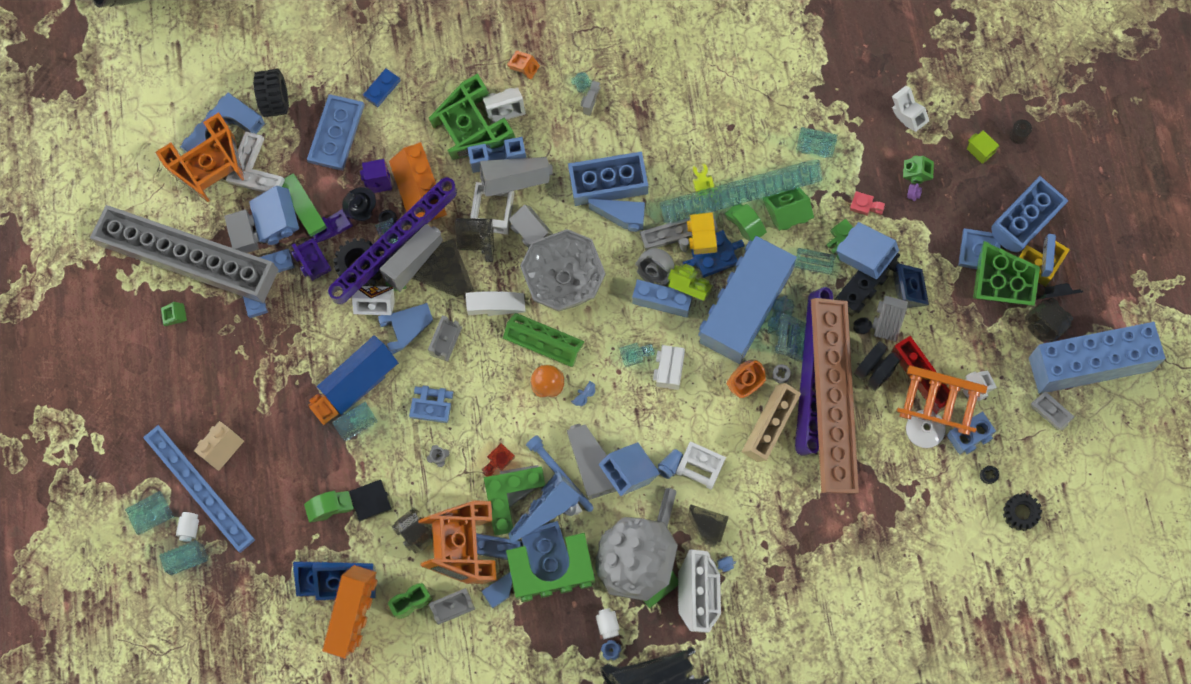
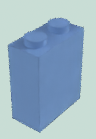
[249,186,299,245]
[836,222,899,279]
[598,442,660,496]

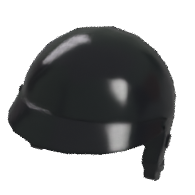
[342,187,376,221]

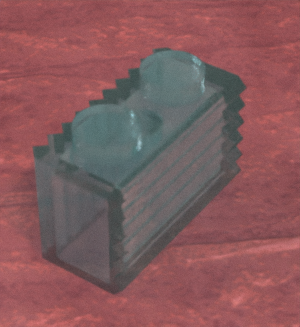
[332,402,377,442]
[160,540,208,575]

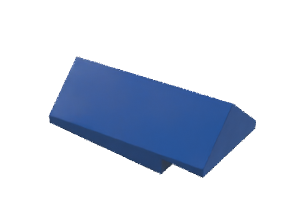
[317,335,399,415]
[293,562,376,600]

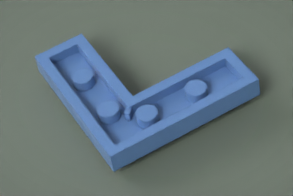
[243,248,295,318]

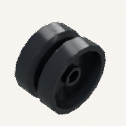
[854,341,902,391]

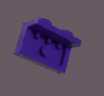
[291,237,332,281]

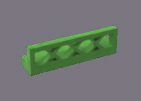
[503,313,584,367]

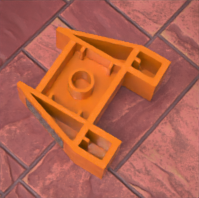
[155,112,244,202]
[418,501,496,584]

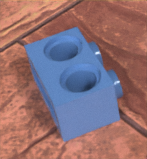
[946,411,996,455]

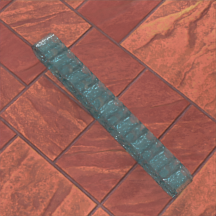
[660,160,823,223]

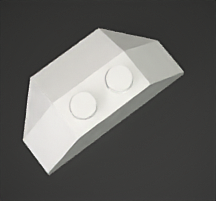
[678,550,721,633]

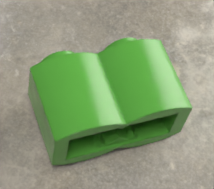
[387,583,432,619]

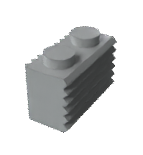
[872,296,908,342]

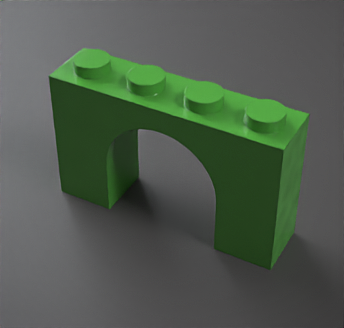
[506,533,595,602]

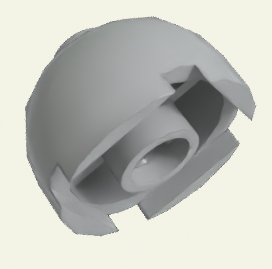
[635,248,674,286]

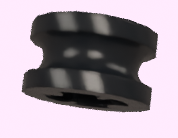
[980,466,999,484]

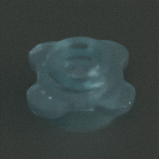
[571,72,593,92]

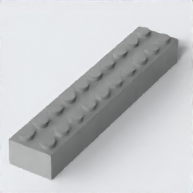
[90,205,279,303]

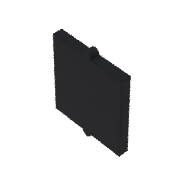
[349,479,392,522]

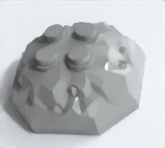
[520,229,606,311]
[595,517,678,601]

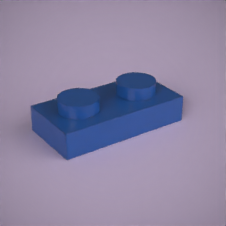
[363,68,401,107]

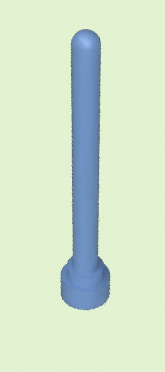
[526,435,593,512]

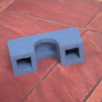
[467,137,526,173]

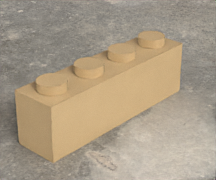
[742,383,801,462]

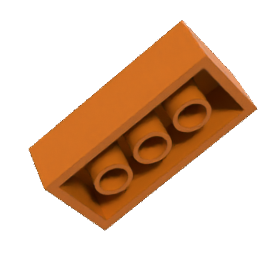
[322,565,377,659]

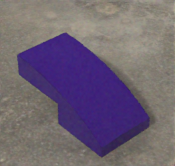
[313,209,353,243]

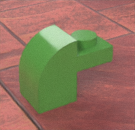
[725,203,767,241]
[304,491,354,523]

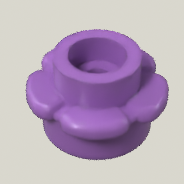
[907,183,922,201]

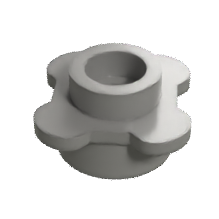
[427,445,449,467]

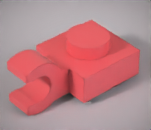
[850,191,885,216]

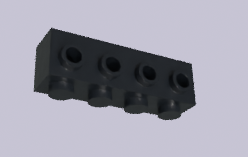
[835,253,900,317]

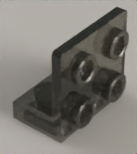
[455,218,495,262]

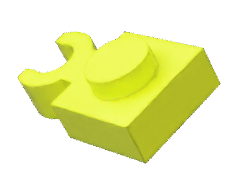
[692,164,716,199]

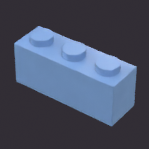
[632,279,693,318]

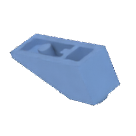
[588,199,645,232]

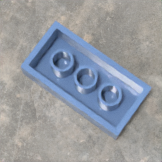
[568,151,648,206]

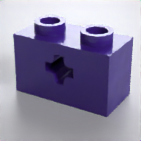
[360,159,393,193]

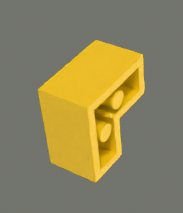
[1019,241,1070,287]

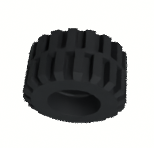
[253,68,289,118]
[334,238,381,286]

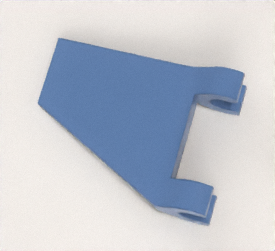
[378,303,433,354]

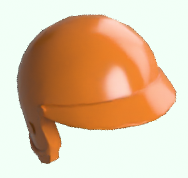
[531,365,564,397]

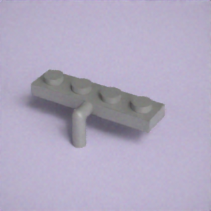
[640,211,718,252]

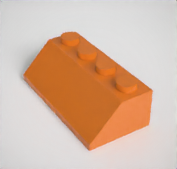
[389,142,447,221]

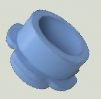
[717,556,736,572]
[601,640,621,660]

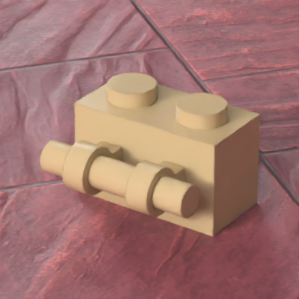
[194,421,244,471]

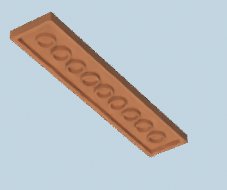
[811,298,859,494]

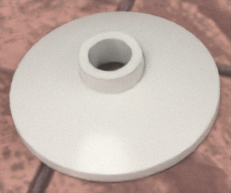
[906,410,945,448]

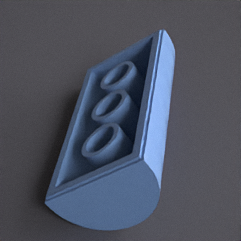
[991,176,1069,252]

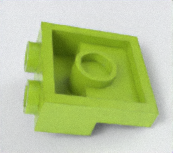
[668,264,713,301]

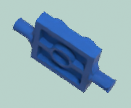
[682,230,744,278]

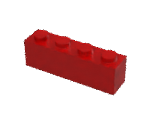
[891,336,950,415]

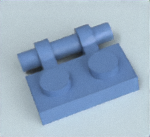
[409,385,454,423]

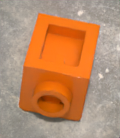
[507,50,540,80]
[308,394,339,425]

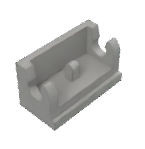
[428,315,462,362]
[429,588,475,625]

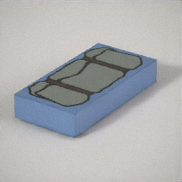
[1041,234,1056,277]

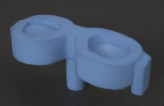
[571,381,595,406]

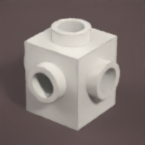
[963,371,997,401]

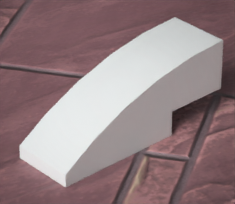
[466,291,526,316]

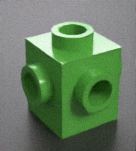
[903,155,934,184]

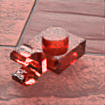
[482,443,515,477]

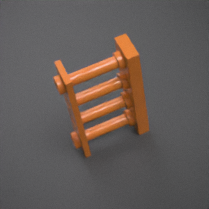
[896,365,988,435]

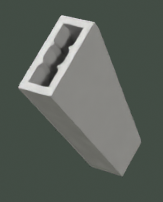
[480,157,553,197]
[380,224,443,292]
[567,424,616,500]

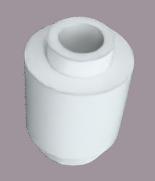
[176,512,199,542]
[596,608,620,639]

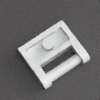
[676,441,726,490]

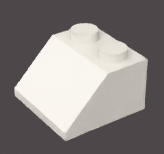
[483,88,525,125]

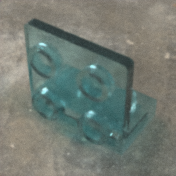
[796,127,838,158]

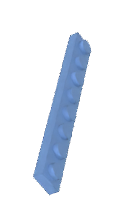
[143,425,255,553]

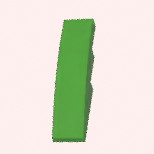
[282,173,327,237]

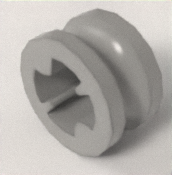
[772,364,791,384]

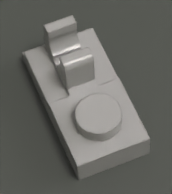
[1031,391,1074,431]

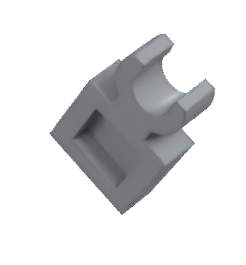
[581,81,600,116]

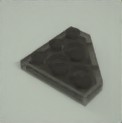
[411,238,474,297]

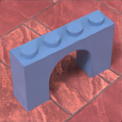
[180,93,265,153]

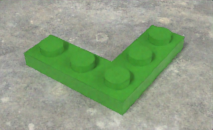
[484,466,546,536]

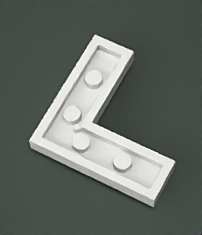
[226,131,285,193]

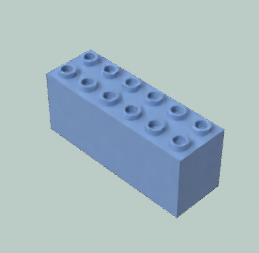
[698,236,797,364]
[1029,322,1166,394]

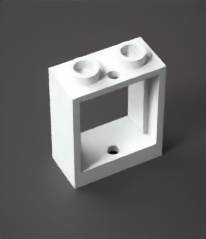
[469,182,514,234]

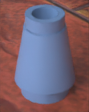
[657,449,683,479]

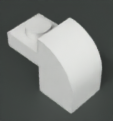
[892,86,929,132]

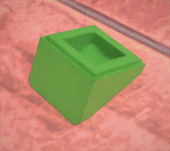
[161,302,187,326]

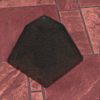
[688,504,729,547]

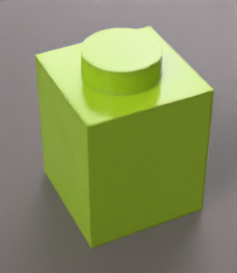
[967,130,999,164]

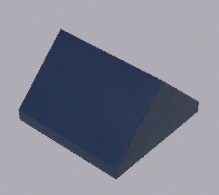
[893,264,929,308]

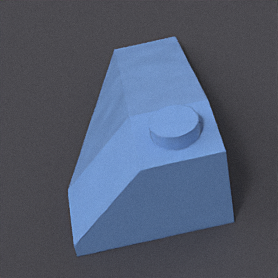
[508,471,580,542]

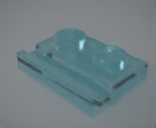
[125,491,174,535]

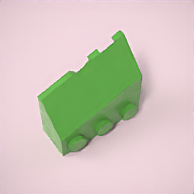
[973,241,1040,306]

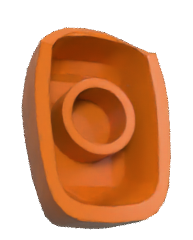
[726,359,766,398]

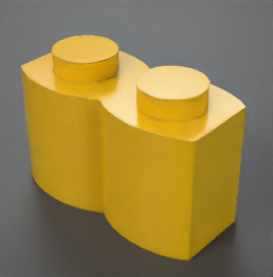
[687,212,717,255]

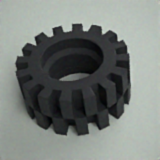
[1003,493,1042,531]

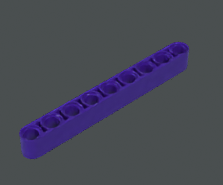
[328,177,457,305]
[795,287,833,456]

